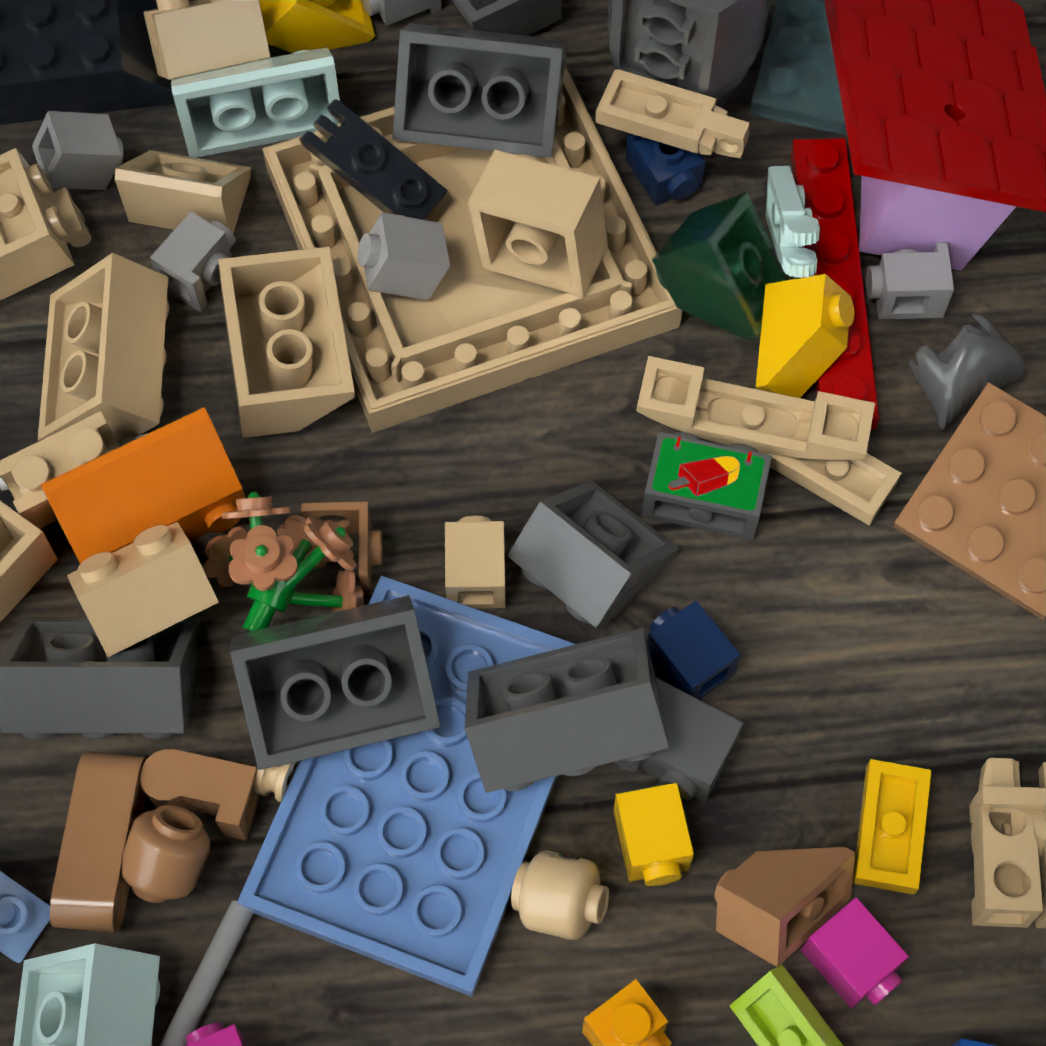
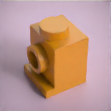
[582,979,672,1046]

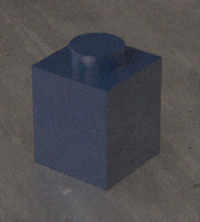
[647,600,741,700]

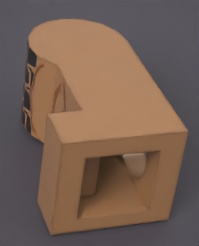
[140,749,261,841]

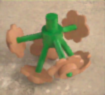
[203,492,364,632]

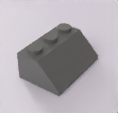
[392,23,567,158]
[230,595,440,770]
[0,617,199,739]
[465,628,669,793]

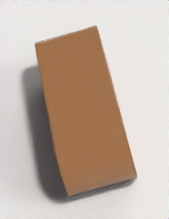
[50,751,147,934]

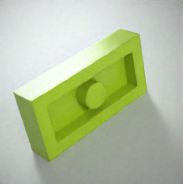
[729,964,843,1046]

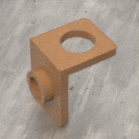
[301,502,383,595]

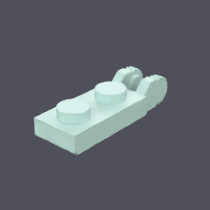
[765,166,820,278]

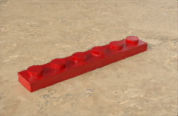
[791,138,879,430]

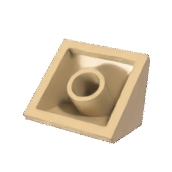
[115,150,252,233]

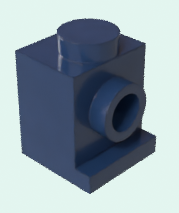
[625,133,705,206]

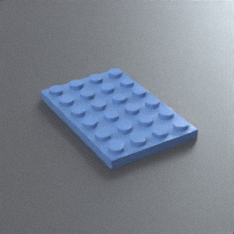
[237,575,576,997]

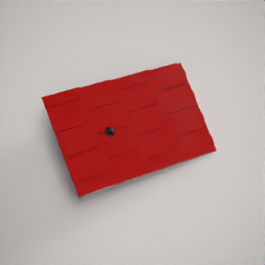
[824,0,1046,271]

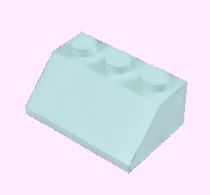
[171,47,341,158]
[13,943,160,1046]

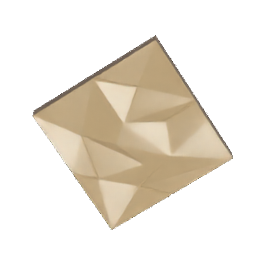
[262,66,683,433]

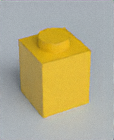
[613,783,694,886]

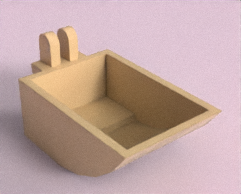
[0,148,91,301]

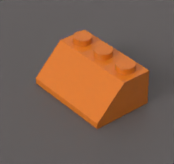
[40,407,245,564]

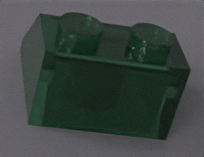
[652,192,790,340]

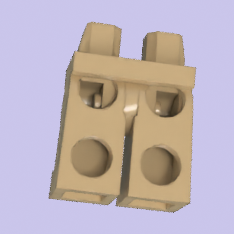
[969,758,1046,928]

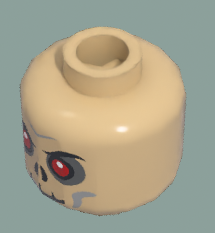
[511,850,609,940]

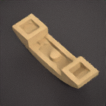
[636,356,875,460]

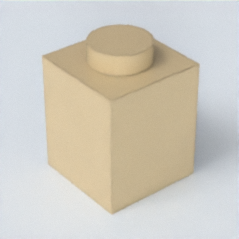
[445,516,505,609]

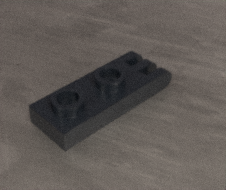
[299,99,448,220]

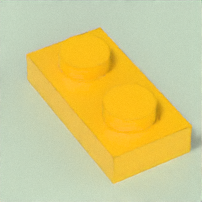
[852,759,931,895]

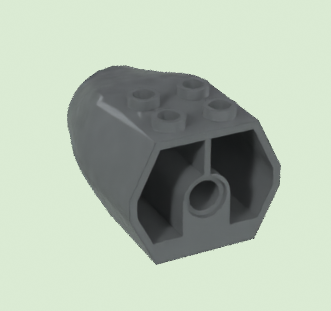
[608,0,771,108]

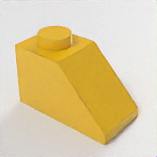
[756,274,854,398]

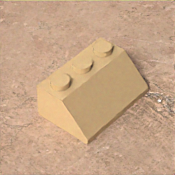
[218,247,355,438]
[38,253,169,441]

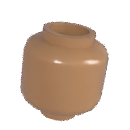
[121,805,210,903]

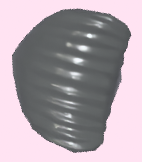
[909,313,1025,430]

